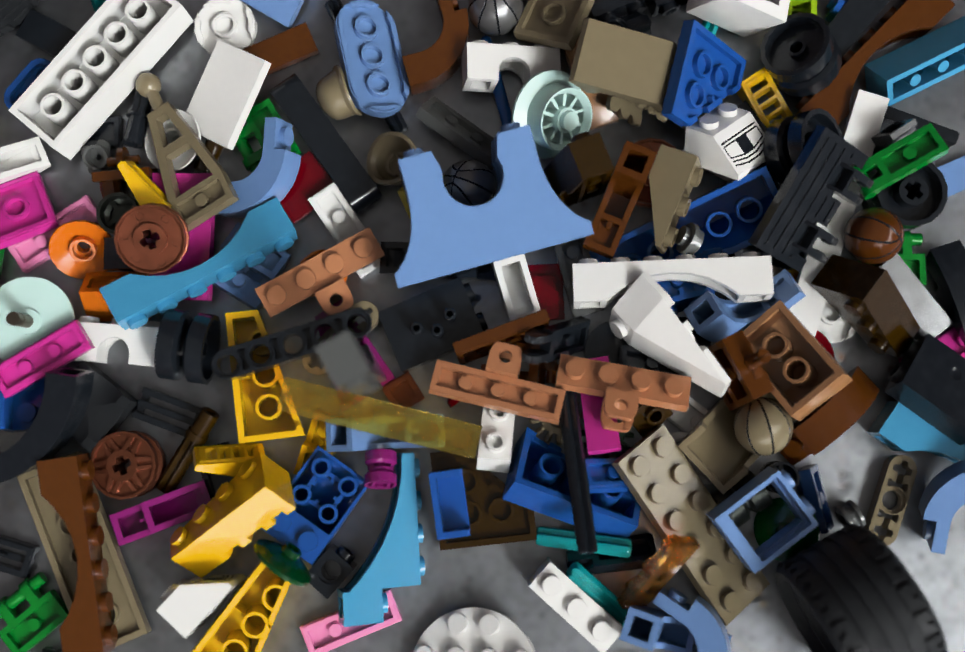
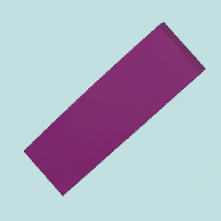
[109,480,211,546]

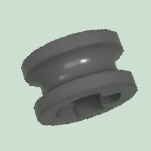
[835,500,866,527]

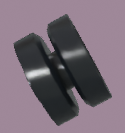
[760,12,842,97]
[763,108,843,185]
[862,163,948,231]
[154,309,221,385]

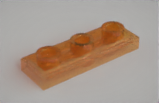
[617,534,700,609]

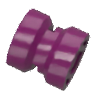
[364,449,397,489]

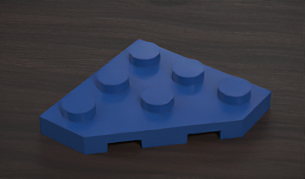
[661,19,747,126]

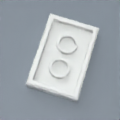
[186,39,271,151]

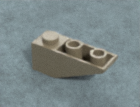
[649,144,704,255]

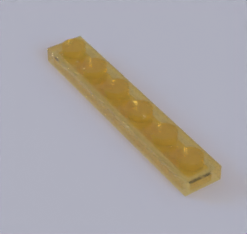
[276,377,482,459]

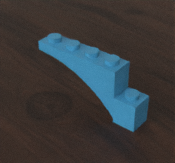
[337,452,425,627]

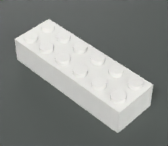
[8,0,194,160]

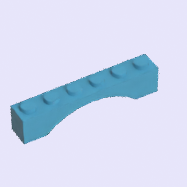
[99,197,298,330]
[867,401,965,463]

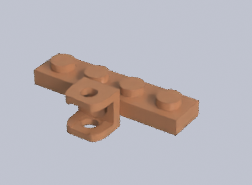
[254,227,385,318]
[429,342,566,425]
[555,354,691,433]

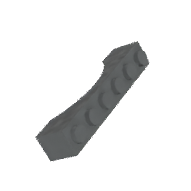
[314,330,387,397]

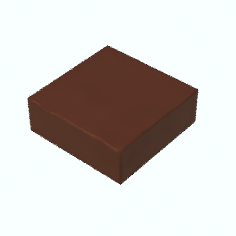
[382,371,425,415]

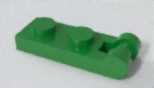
[852,123,949,200]

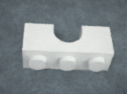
[461,40,561,93]
[73,316,161,367]
[527,557,623,652]

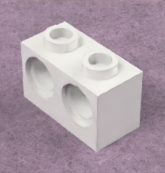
[476,407,515,473]

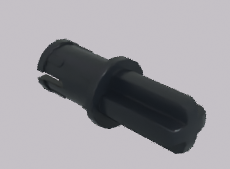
[122,90,152,149]

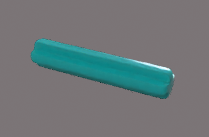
[536,526,632,558]
[566,562,629,625]

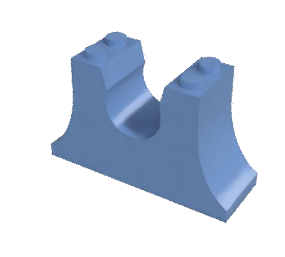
[395,122,594,288]

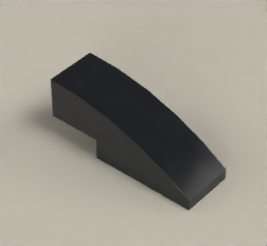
[925,240,965,345]

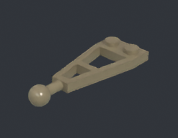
[135,72,240,231]

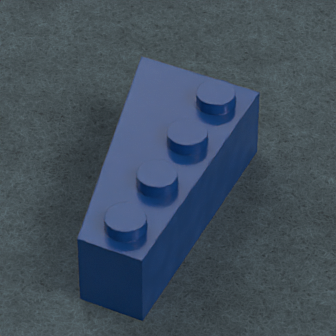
[502,427,641,538]

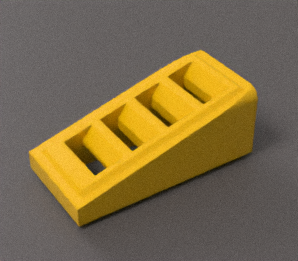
[737,67,792,128]
[117,161,172,208]
[192,443,265,477]

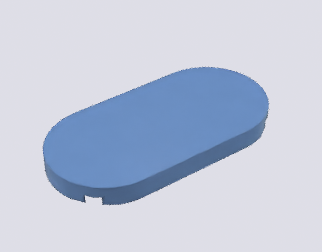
[334,0,409,118]

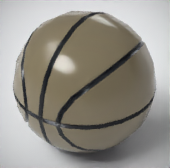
[734,397,793,456]

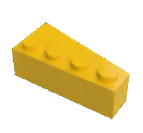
[225,310,306,444]
[170,452,296,579]
[191,560,291,652]

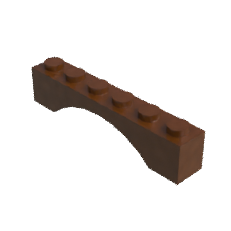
[794,0,956,125]
[36,453,118,652]

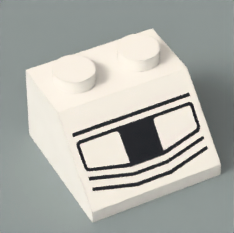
[684,103,765,181]
[156,574,247,639]

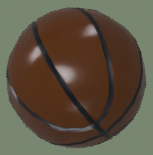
[844,207,904,264]

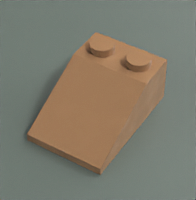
[743,300,853,422]

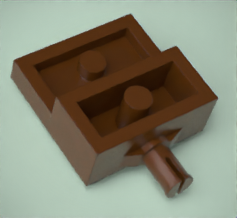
[708,330,774,411]

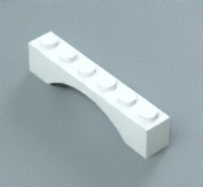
[572,251,774,309]

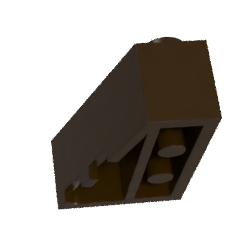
[543,132,614,207]
[810,254,920,358]

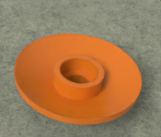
[49,220,111,279]

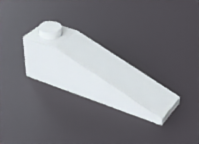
[609,271,732,398]

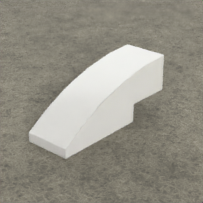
[0,136,51,184]
[491,254,541,322]

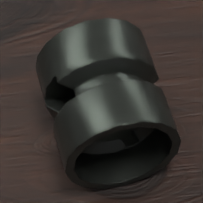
[97,192,149,234]
[711,469,773,528]

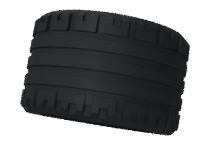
[775,524,947,652]

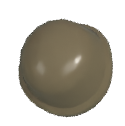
[316,65,364,120]
[367,131,417,186]

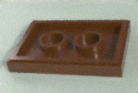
[452,309,550,365]

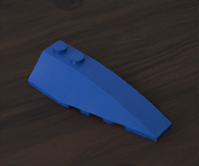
[589,166,778,262]

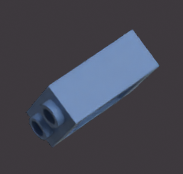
[706,466,819,574]

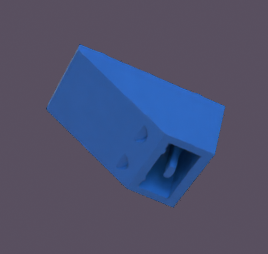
[261,446,367,565]

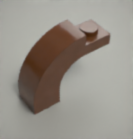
[402,0,469,96]
[582,140,657,259]
[779,366,880,466]

